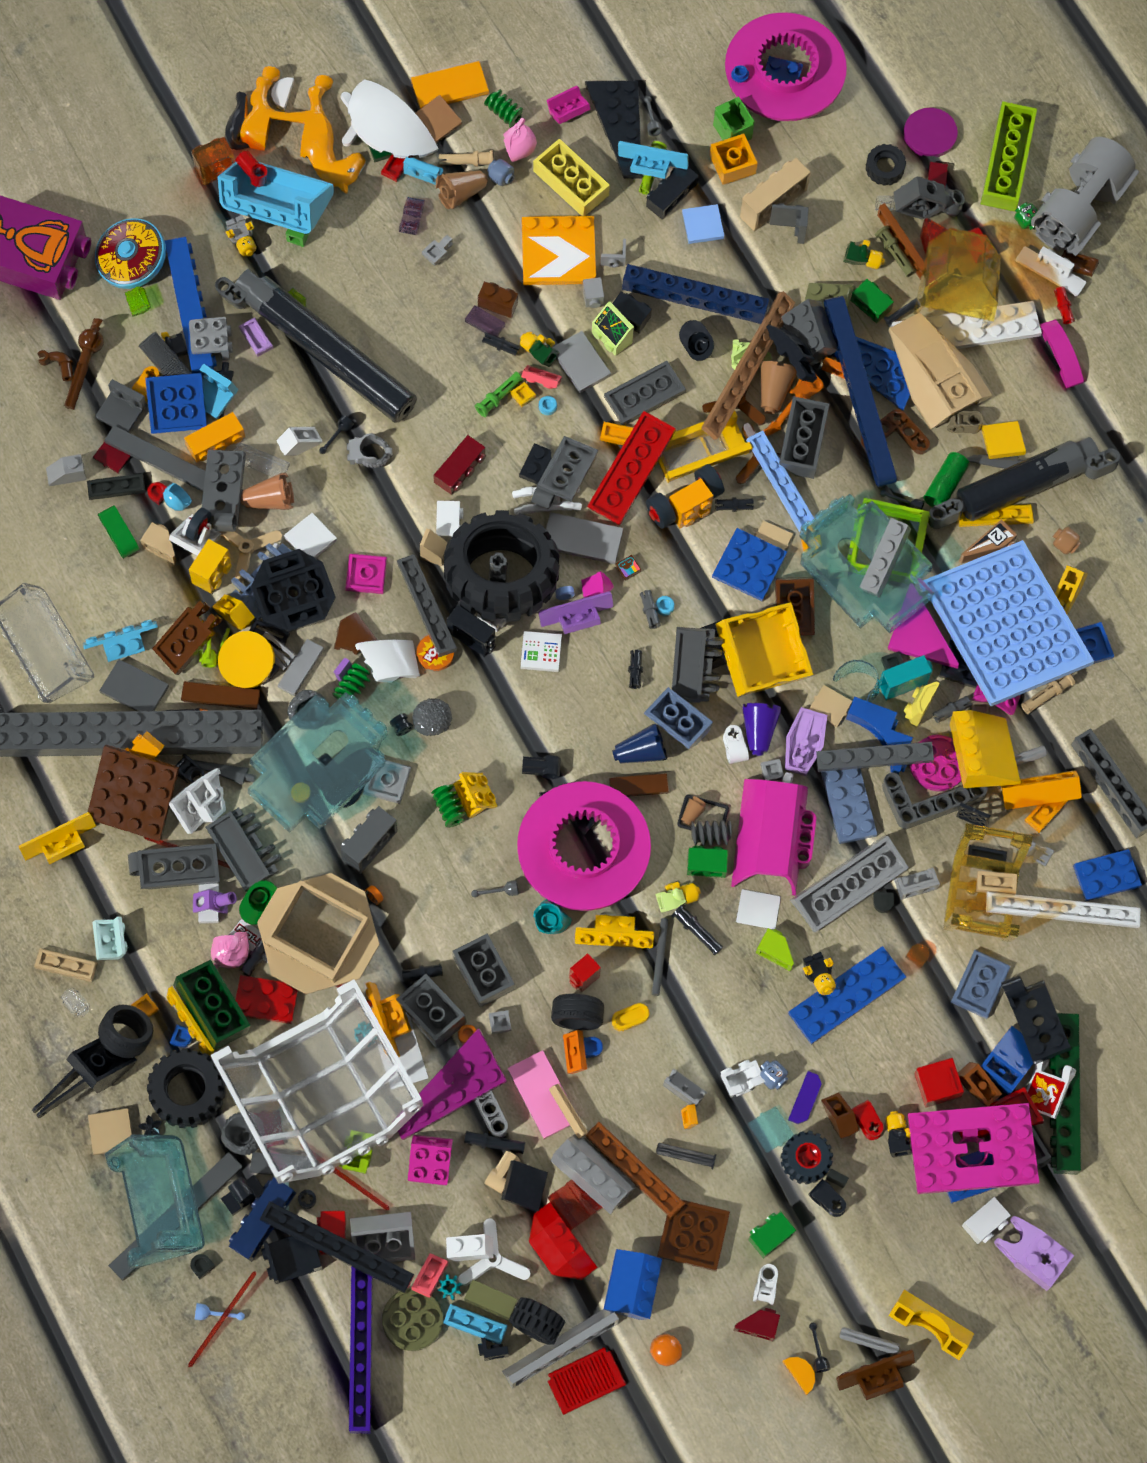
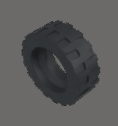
[865,144,906,186]

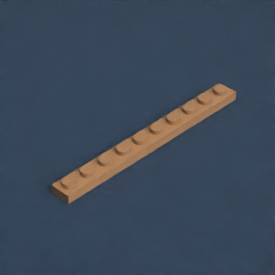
[701,291,795,440]

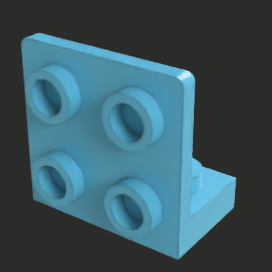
[199,364,239,419]

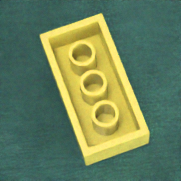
[533,139,610,216]

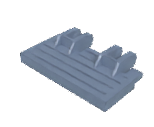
[230,543,291,620]

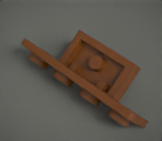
[836,1349,915,1401]

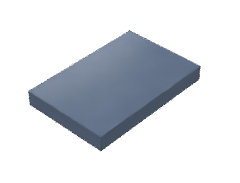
[951,950,1011,1019]

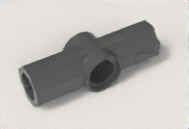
[488,553,508,583]

